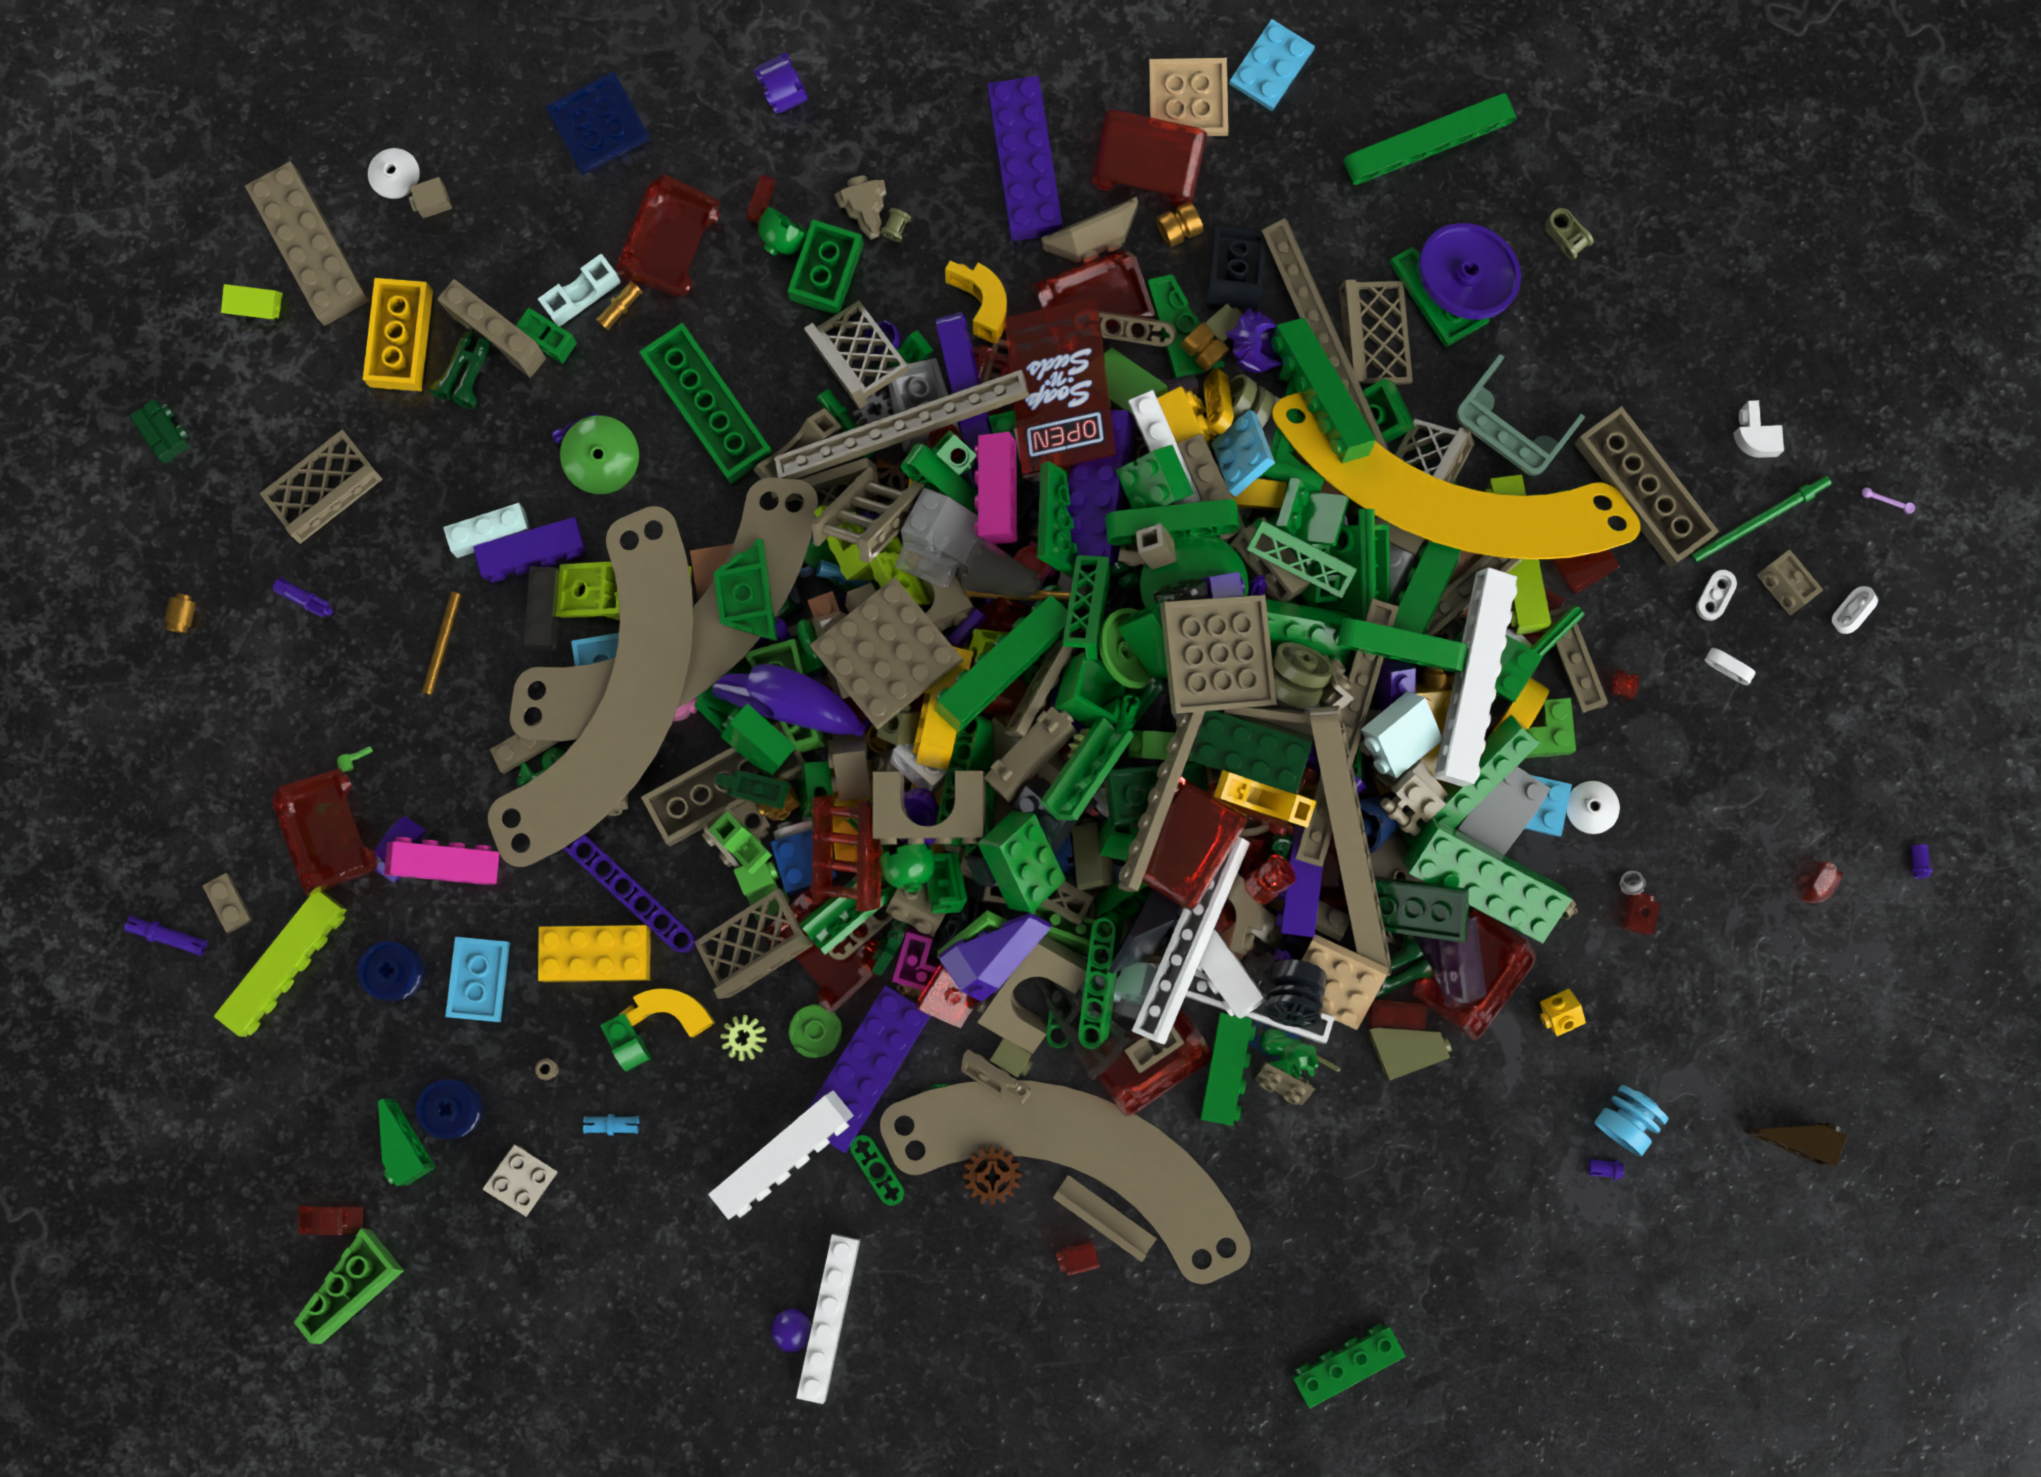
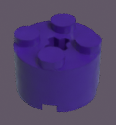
[754,52,809,114]

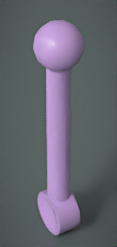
[1862,488,1915,514]

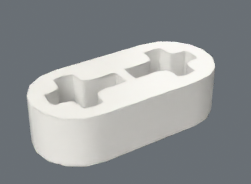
[1705,648,1756,685]

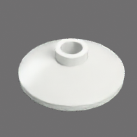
[368,148,420,199]
[1566,781,1620,834]

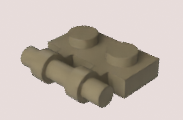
[1380,769,1446,836]

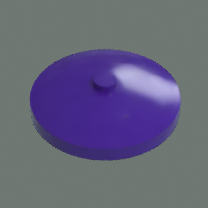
[1418,223,1521,320]

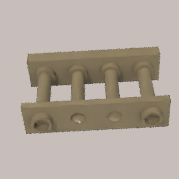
[811,467,924,563]

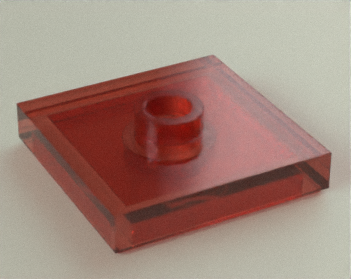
[1551,549,1620,595]
[915,963,978,1029]

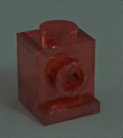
[1623,893,1661,936]

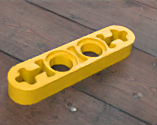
[1203,368,1234,434]

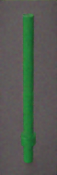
[1691,476,1832,563]

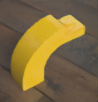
[945,261,1007,344]
[1223,478,1288,512]
[1488,677,1549,737]
[1214,770,1316,828]
[619,989,715,1038]

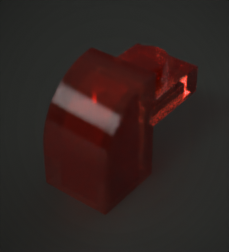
[298,1206,364,1235]

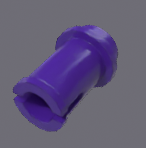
[1911,844,1933,879]
[1589,1159,1624,1181]

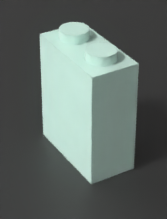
[1361,691,1443,778]

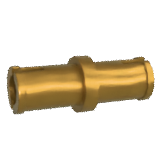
[596,281,642,330]

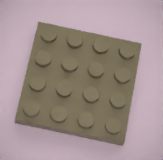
[809,577,963,730]
[1160,595,1277,714]

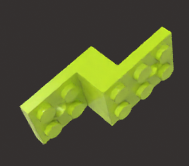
[814,506,931,610]
[556,562,692,621]

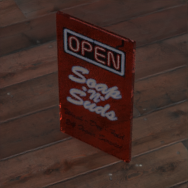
[1004,297,1117,476]

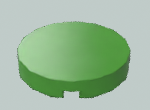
[788,1004,843,1058]

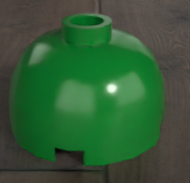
[758,207,808,256]
[879,844,935,892]

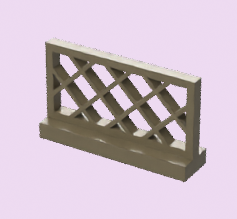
[1339,280,1413,386]
[804,301,910,409]
[1395,419,1474,484]
[260,429,383,544]
[694,889,814,999]

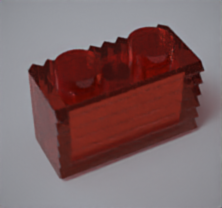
[1368,1000,1427,1031]
[1057,1239,1100,1276]

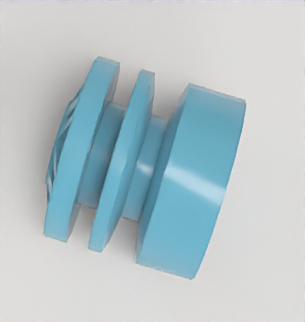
[1594,1085,1669,1157]

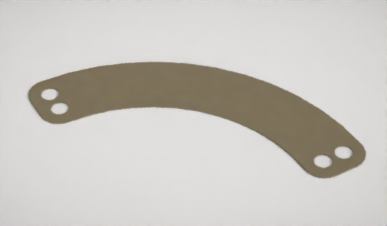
[510,478,818,741]
[488,506,694,867]
[880,1080,1251,1284]

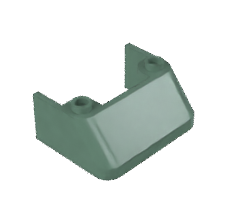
[1457,354,1585,476]

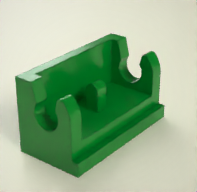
[926,852,967,914]

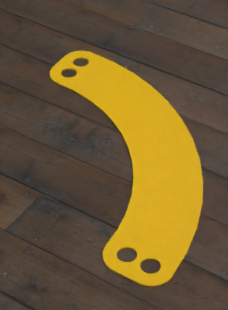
[1272,392,1640,560]

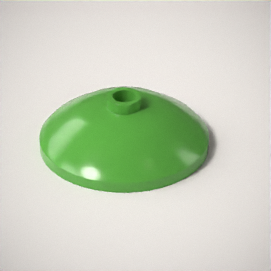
[560,416,639,494]
[1099,608,1152,689]

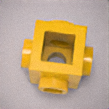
[1540,989,1586,1036]

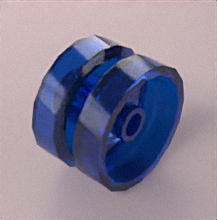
[357,941,425,1002]
[416,1079,483,1139]

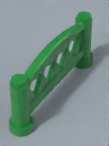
[1258,364,1324,493]

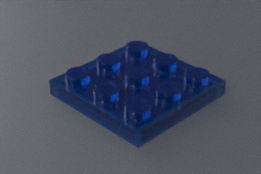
[546,71,651,175]

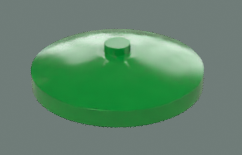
[1139,535,1248,609]

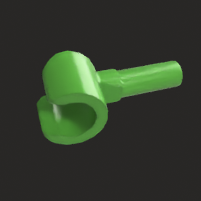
[337,746,373,772]

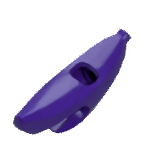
[712,664,866,737]

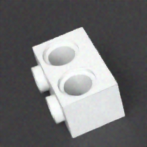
[890,743,948,794]

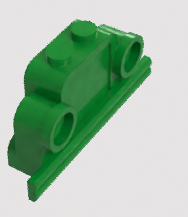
[1322,509,1391,621]

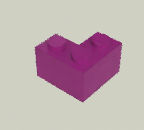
[892,924,950,996]

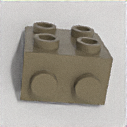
[886,883,946,937]

